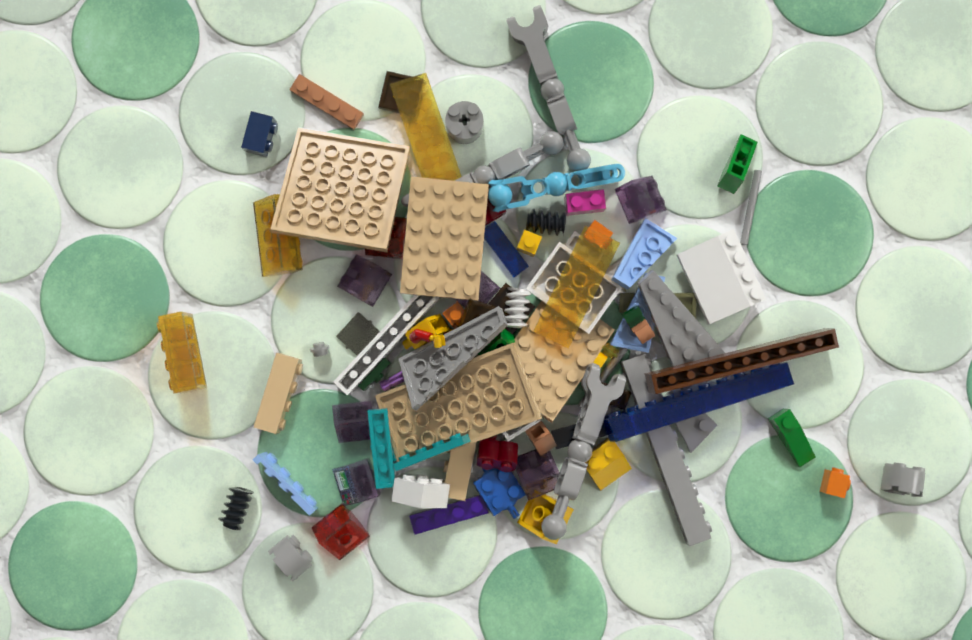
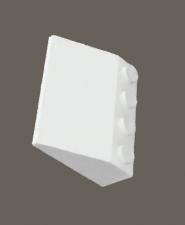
[676,229,766,325]
[526,241,622,334]

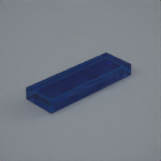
[484,221,529,278]

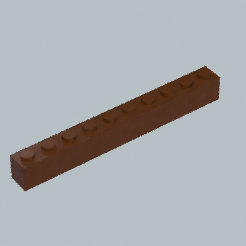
[644,328,839,394]

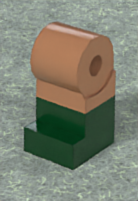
[621,305,655,344]

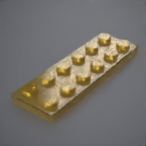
[390,73,462,181]
[533,226,620,349]

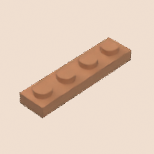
[289,74,364,130]

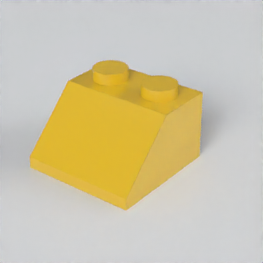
[585,437,632,491]
[517,488,574,544]

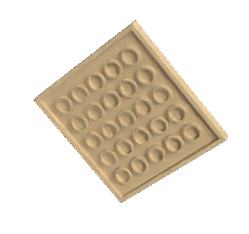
[270,128,410,252]

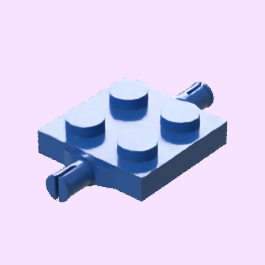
[472,468,526,519]

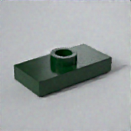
[358,358,391,391]

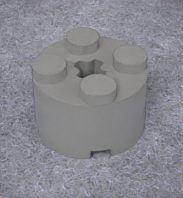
[445,101,484,144]
[881,462,925,497]
[268,535,313,581]

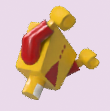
[402,314,454,351]

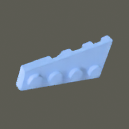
[611,218,677,290]
[610,273,665,353]
[252,452,318,516]

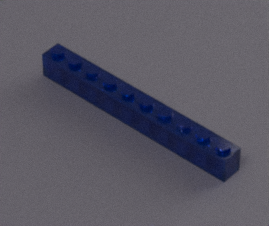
[603,362,794,442]

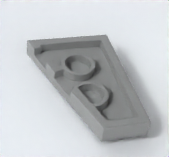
[663,388,717,453]

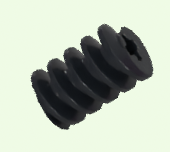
[526,208,566,236]
[218,487,254,530]

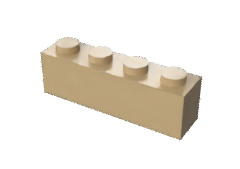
[254,353,303,434]
[442,442,476,501]

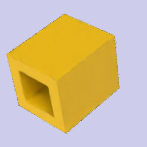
[517,230,542,257]

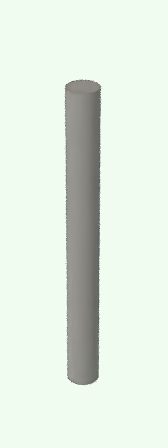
[740,170,762,245]
[578,347,628,408]

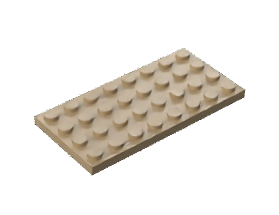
[375,343,542,462]

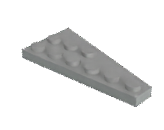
[637,270,725,393]
[399,306,508,411]

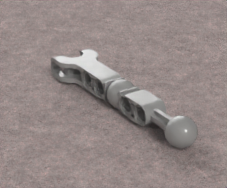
[506,5,591,172]
[401,131,564,207]
[541,363,626,540]

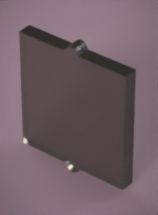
[336,312,380,356]

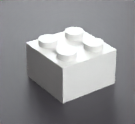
[392,474,450,509]

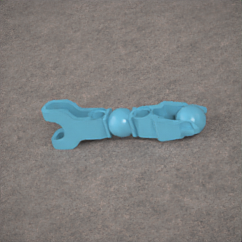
[488,164,625,212]

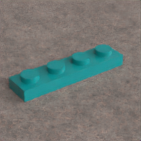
[367,408,395,489]
[393,433,470,471]

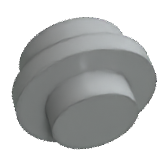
[310,342,329,357]

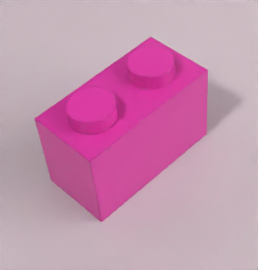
[564,189,606,216]

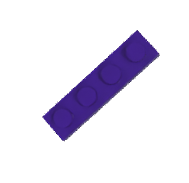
[409,495,489,535]

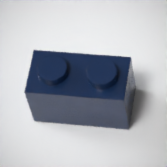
[241,111,278,157]

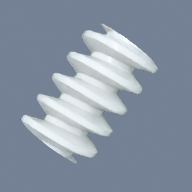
[505,287,531,329]

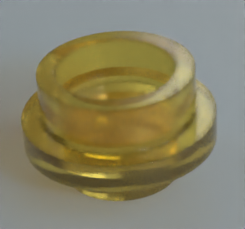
[602,342,619,359]

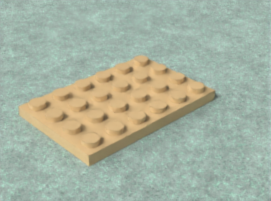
[400,177,489,301]
[515,301,615,423]

